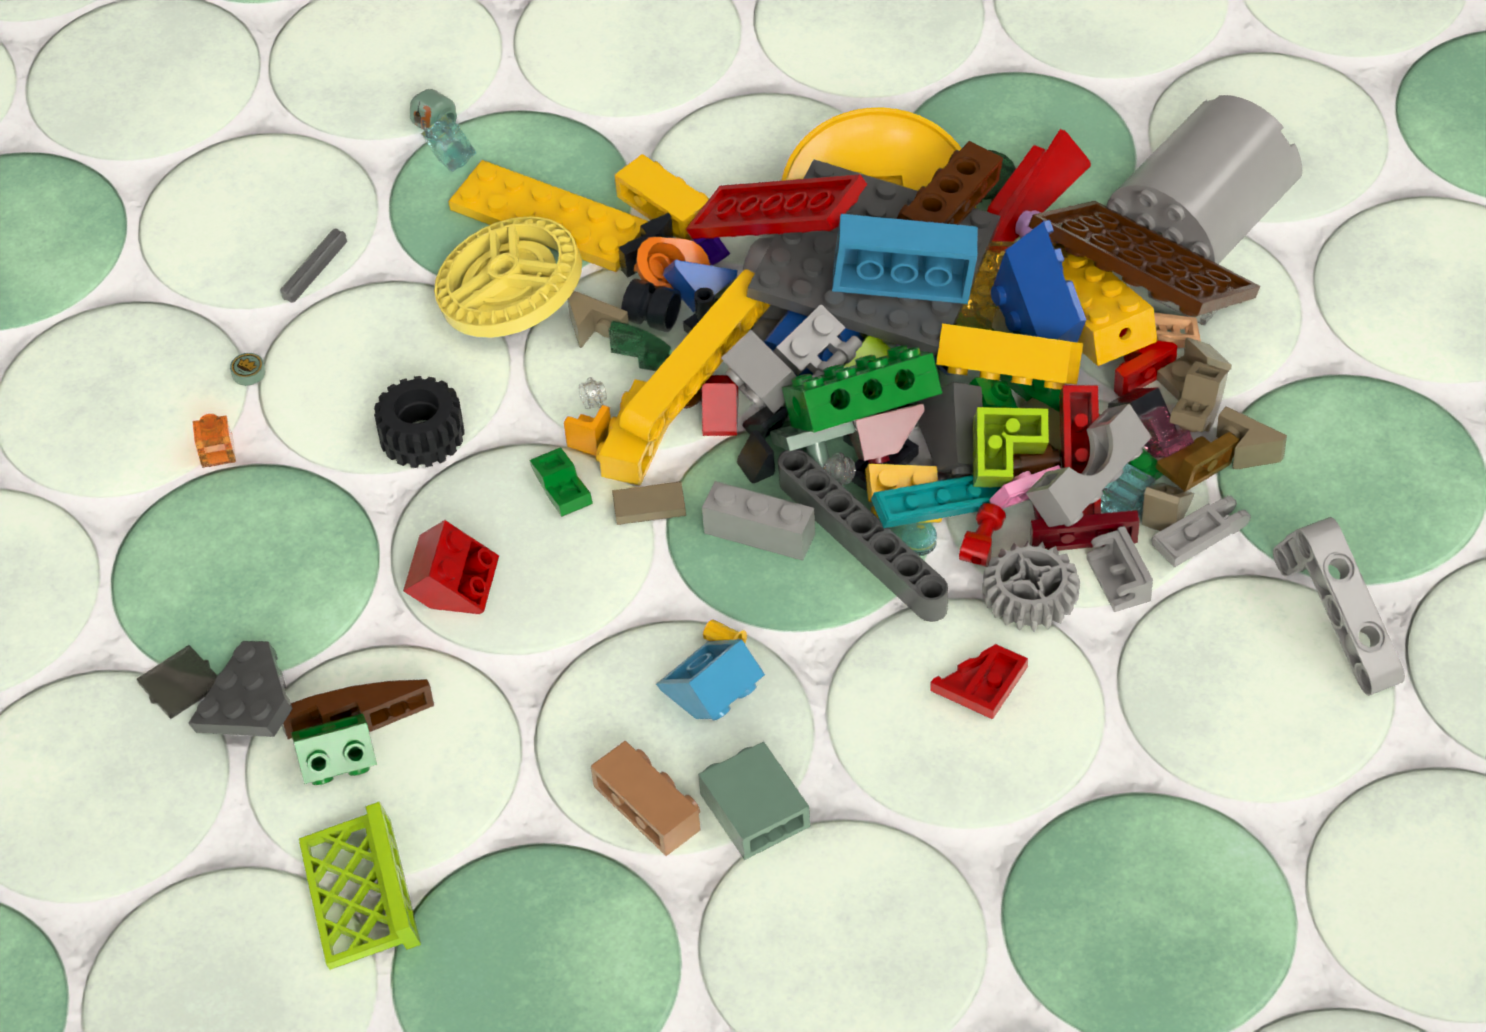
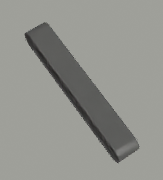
[778,449,948,622]

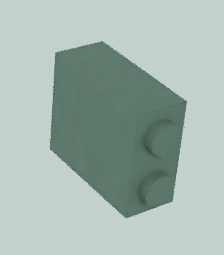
[698,742,810,860]

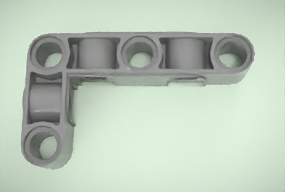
[1273,517,1405,696]

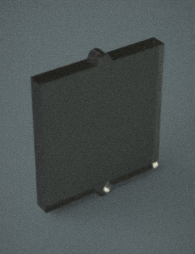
[137,645,217,720]

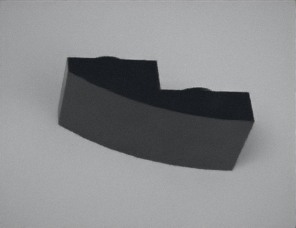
[618,213,673,278]

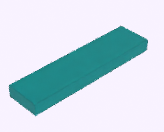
[871,475,1001,528]

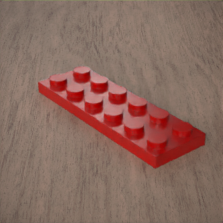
[686,174,867,239]

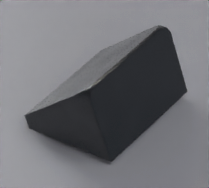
[742,406,788,439]
[737,430,775,483]

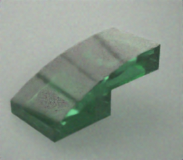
[608,321,672,371]

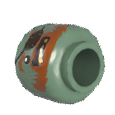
[410,89,457,135]

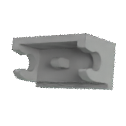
[1087,526,1153,612]

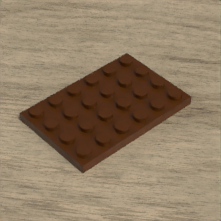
[1028,201,1261,317]

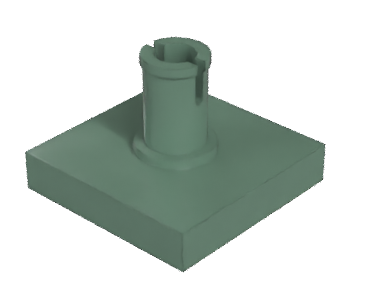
[770,421,856,472]

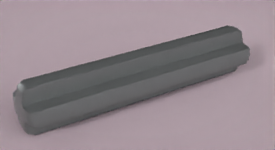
[280,228,347,303]

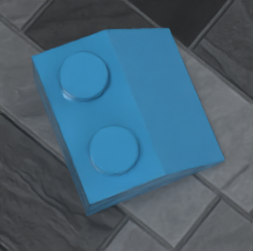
[656,639,765,721]

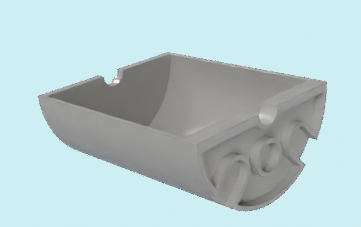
[1106,95,1302,264]

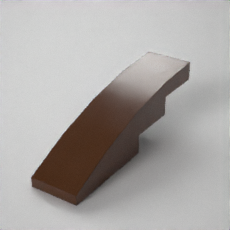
[282,679,434,740]

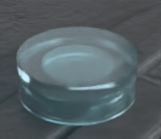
[901,521,937,556]

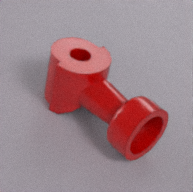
[959,503,1006,567]

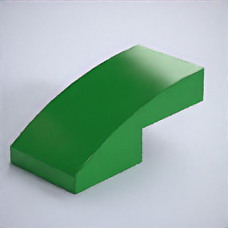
[529,447,593,517]

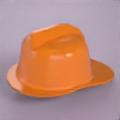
[634,237,710,289]

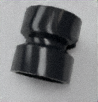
[621,278,682,332]

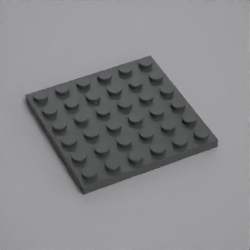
[747,159,1001,357]

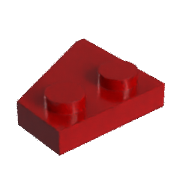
[930,644,1028,719]

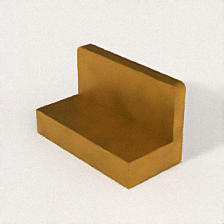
[1156,432,1240,492]

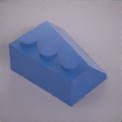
[991,220,1087,342]

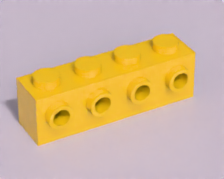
[936,323,1083,390]

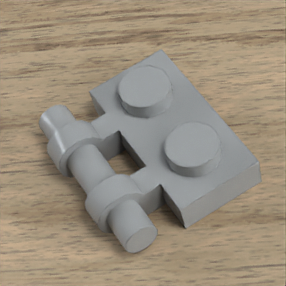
[773,304,862,377]

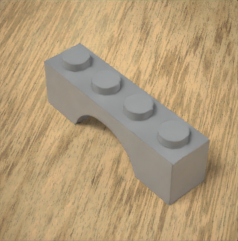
[1026,404,1152,527]

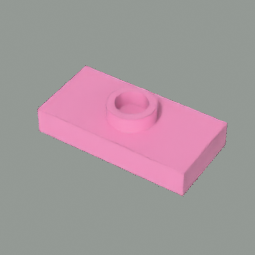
[989,465,1061,509]

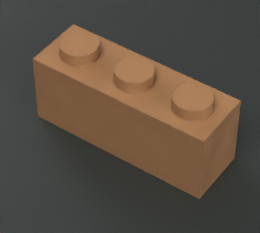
[591,741,701,856]

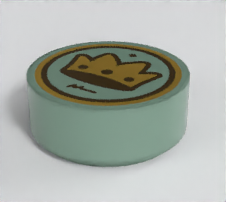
[230,353,265,386]

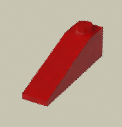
[1059,385,1101,515]

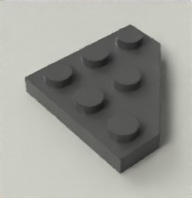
[188,641,293,737]

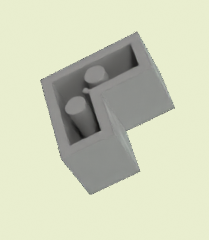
[721,330,797,413]

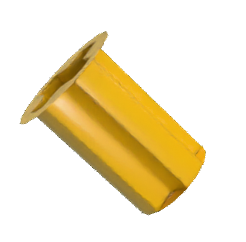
[703,620,747,643]

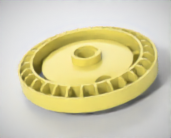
[434,217,582,338]

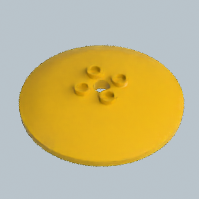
[781,107,976,208]

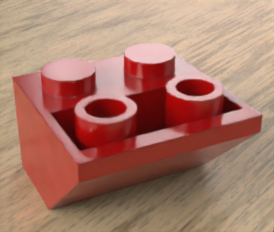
[403,520,499,614]

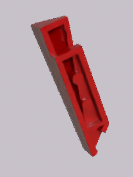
[987,129,1091,256]

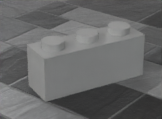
[702,481,815,560]

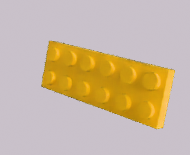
[448,160,648,272]

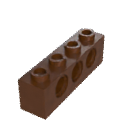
[897,141,1003,225]

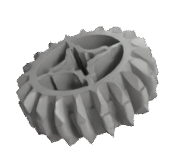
[982,541,1080,632]

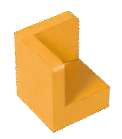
[564,405,611,456]

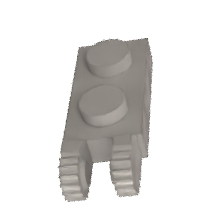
[1152,495,1251,567]

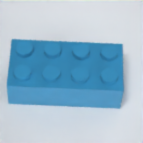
[832,214,978,304]

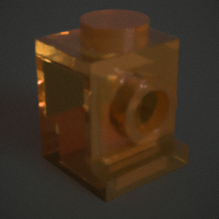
[192,414,236,468]

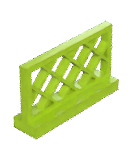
[299,801,421,970]

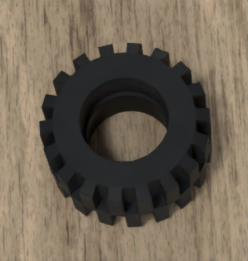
[374,376,465,468]

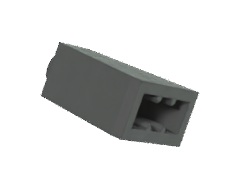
[916,382,983,478]

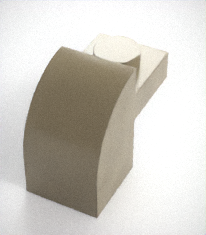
[1169,361,1229,432]

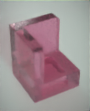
[1139,406,1194,458]

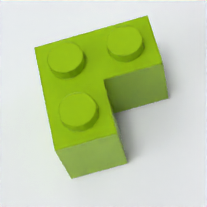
[973,407,1049,487]

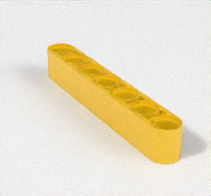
[619,269,770,443]

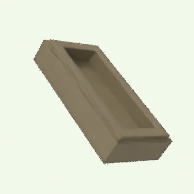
[612,481,686,525]

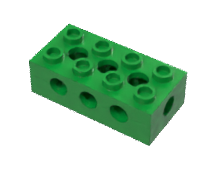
[782,345,942,433]

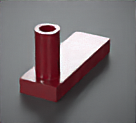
[1030,503,1140,551]

